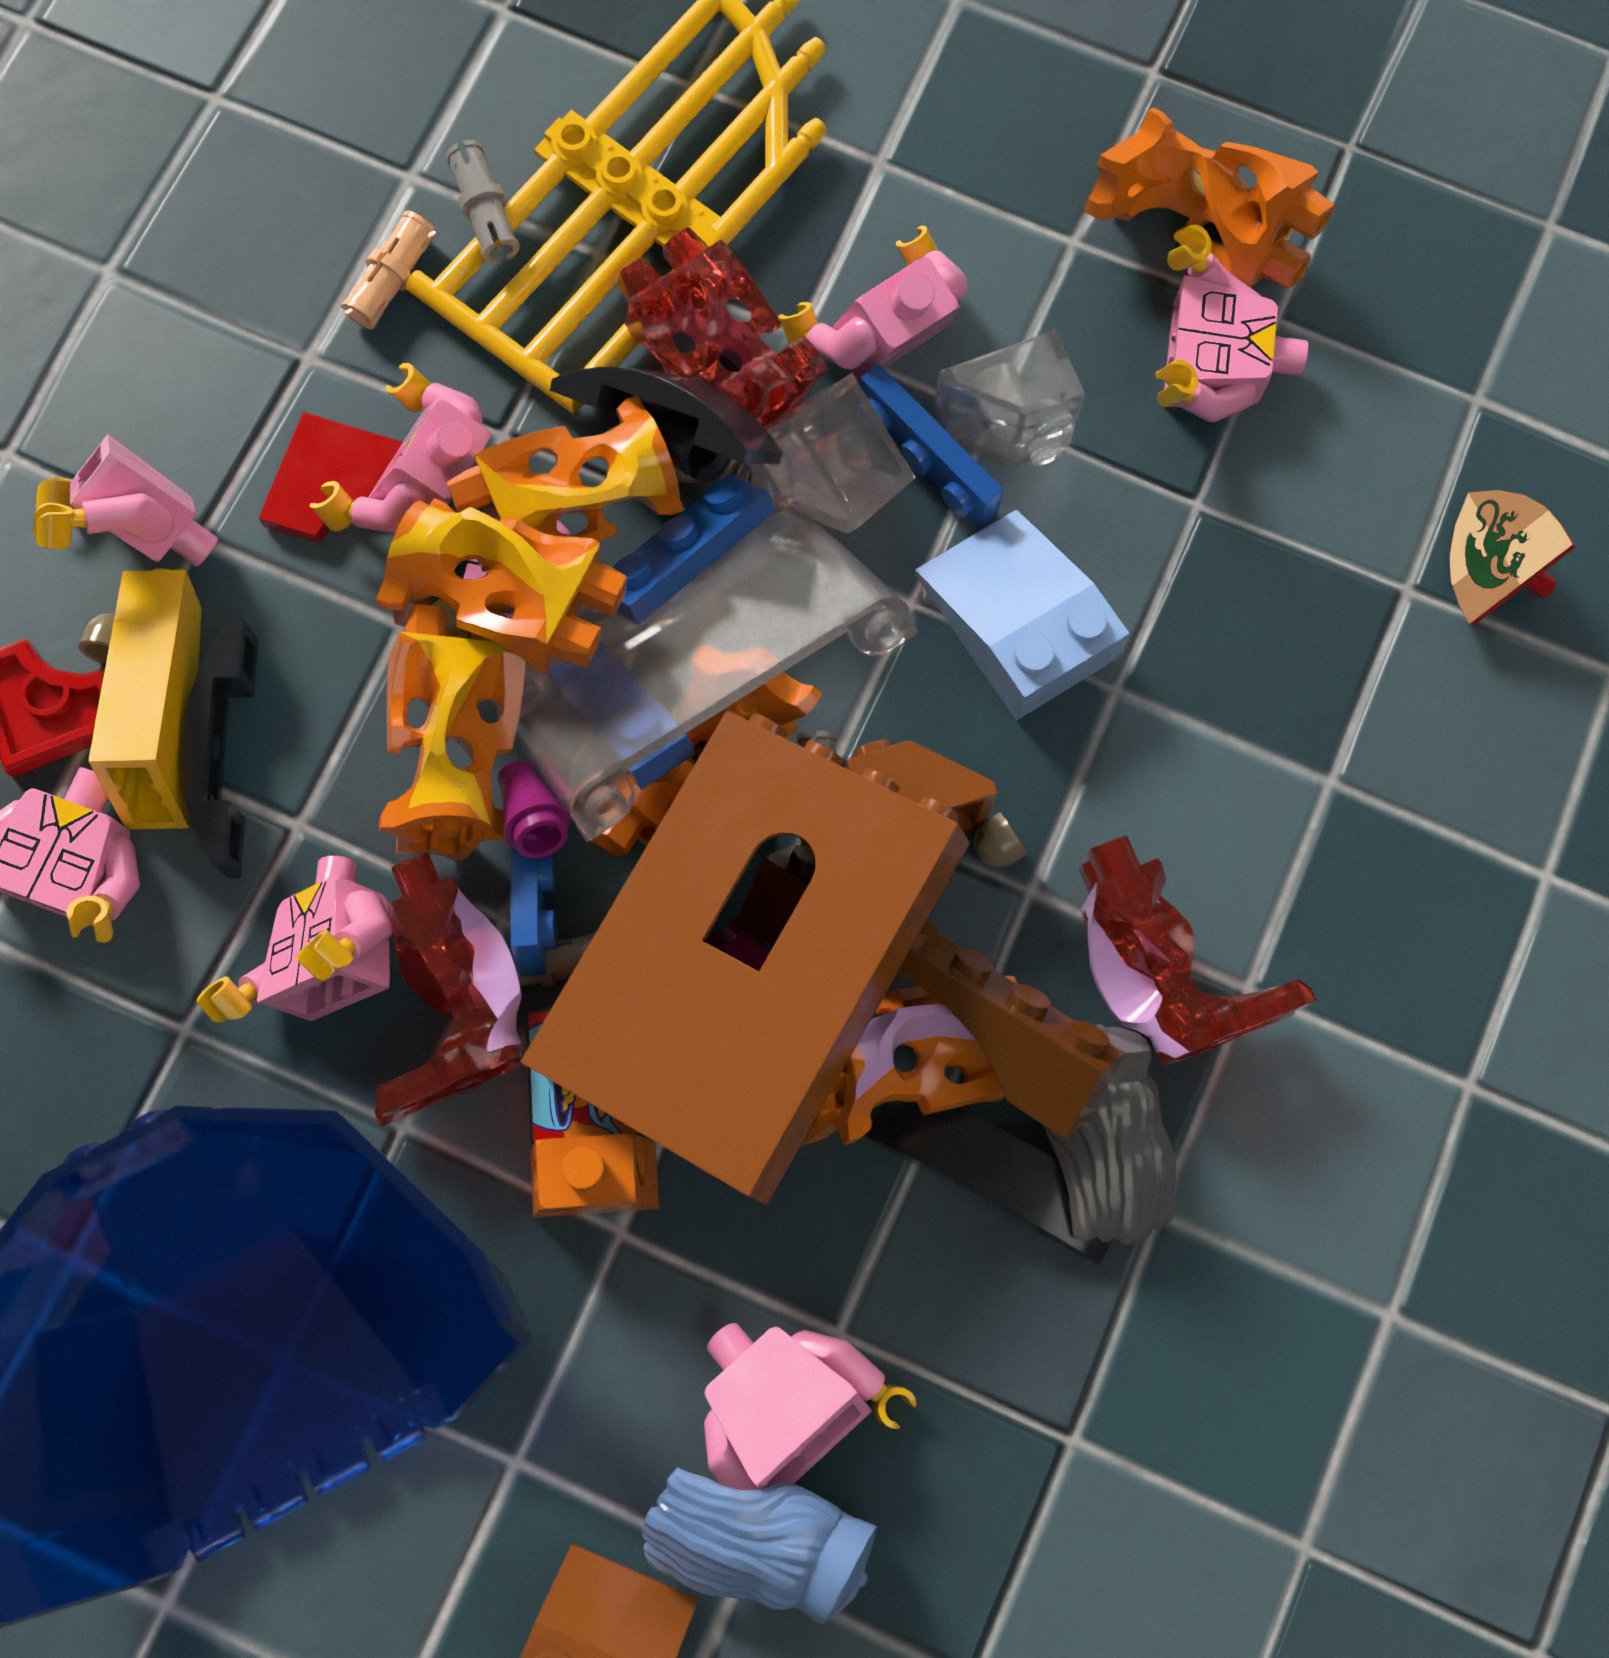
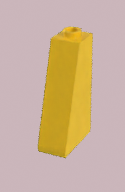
[89,568,202,830]

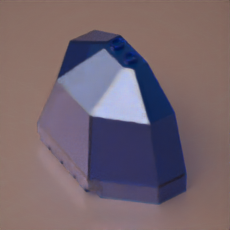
[0,1106,534,1628]

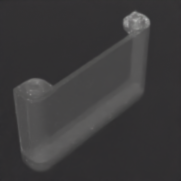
[486,494,918,842]

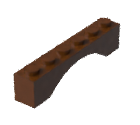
[736,844,1125,1139]

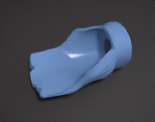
[643,1467,877,1625]

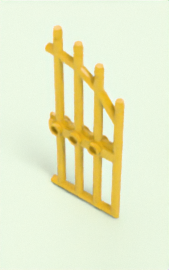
[405,0,827,415]

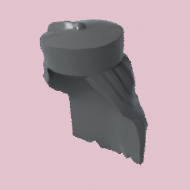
[1044,1024,1177,1245]

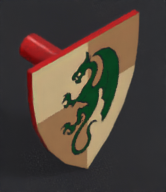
[1450,490,1576,626]

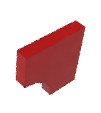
[259,412,403,544]
[0,638,105,778]

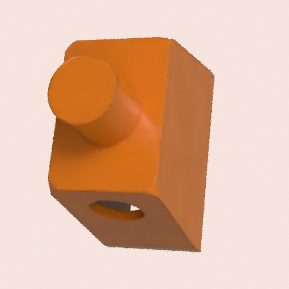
[530,1133,659,1218]

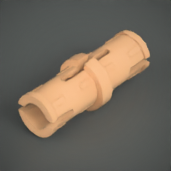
[341,211,437,329]

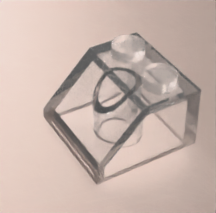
[932,330,1085,468]
[747,373,915,534]

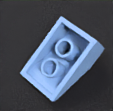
[915,509,1130,721]

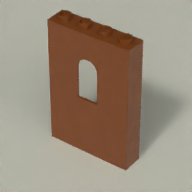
[520,710,970,1205]

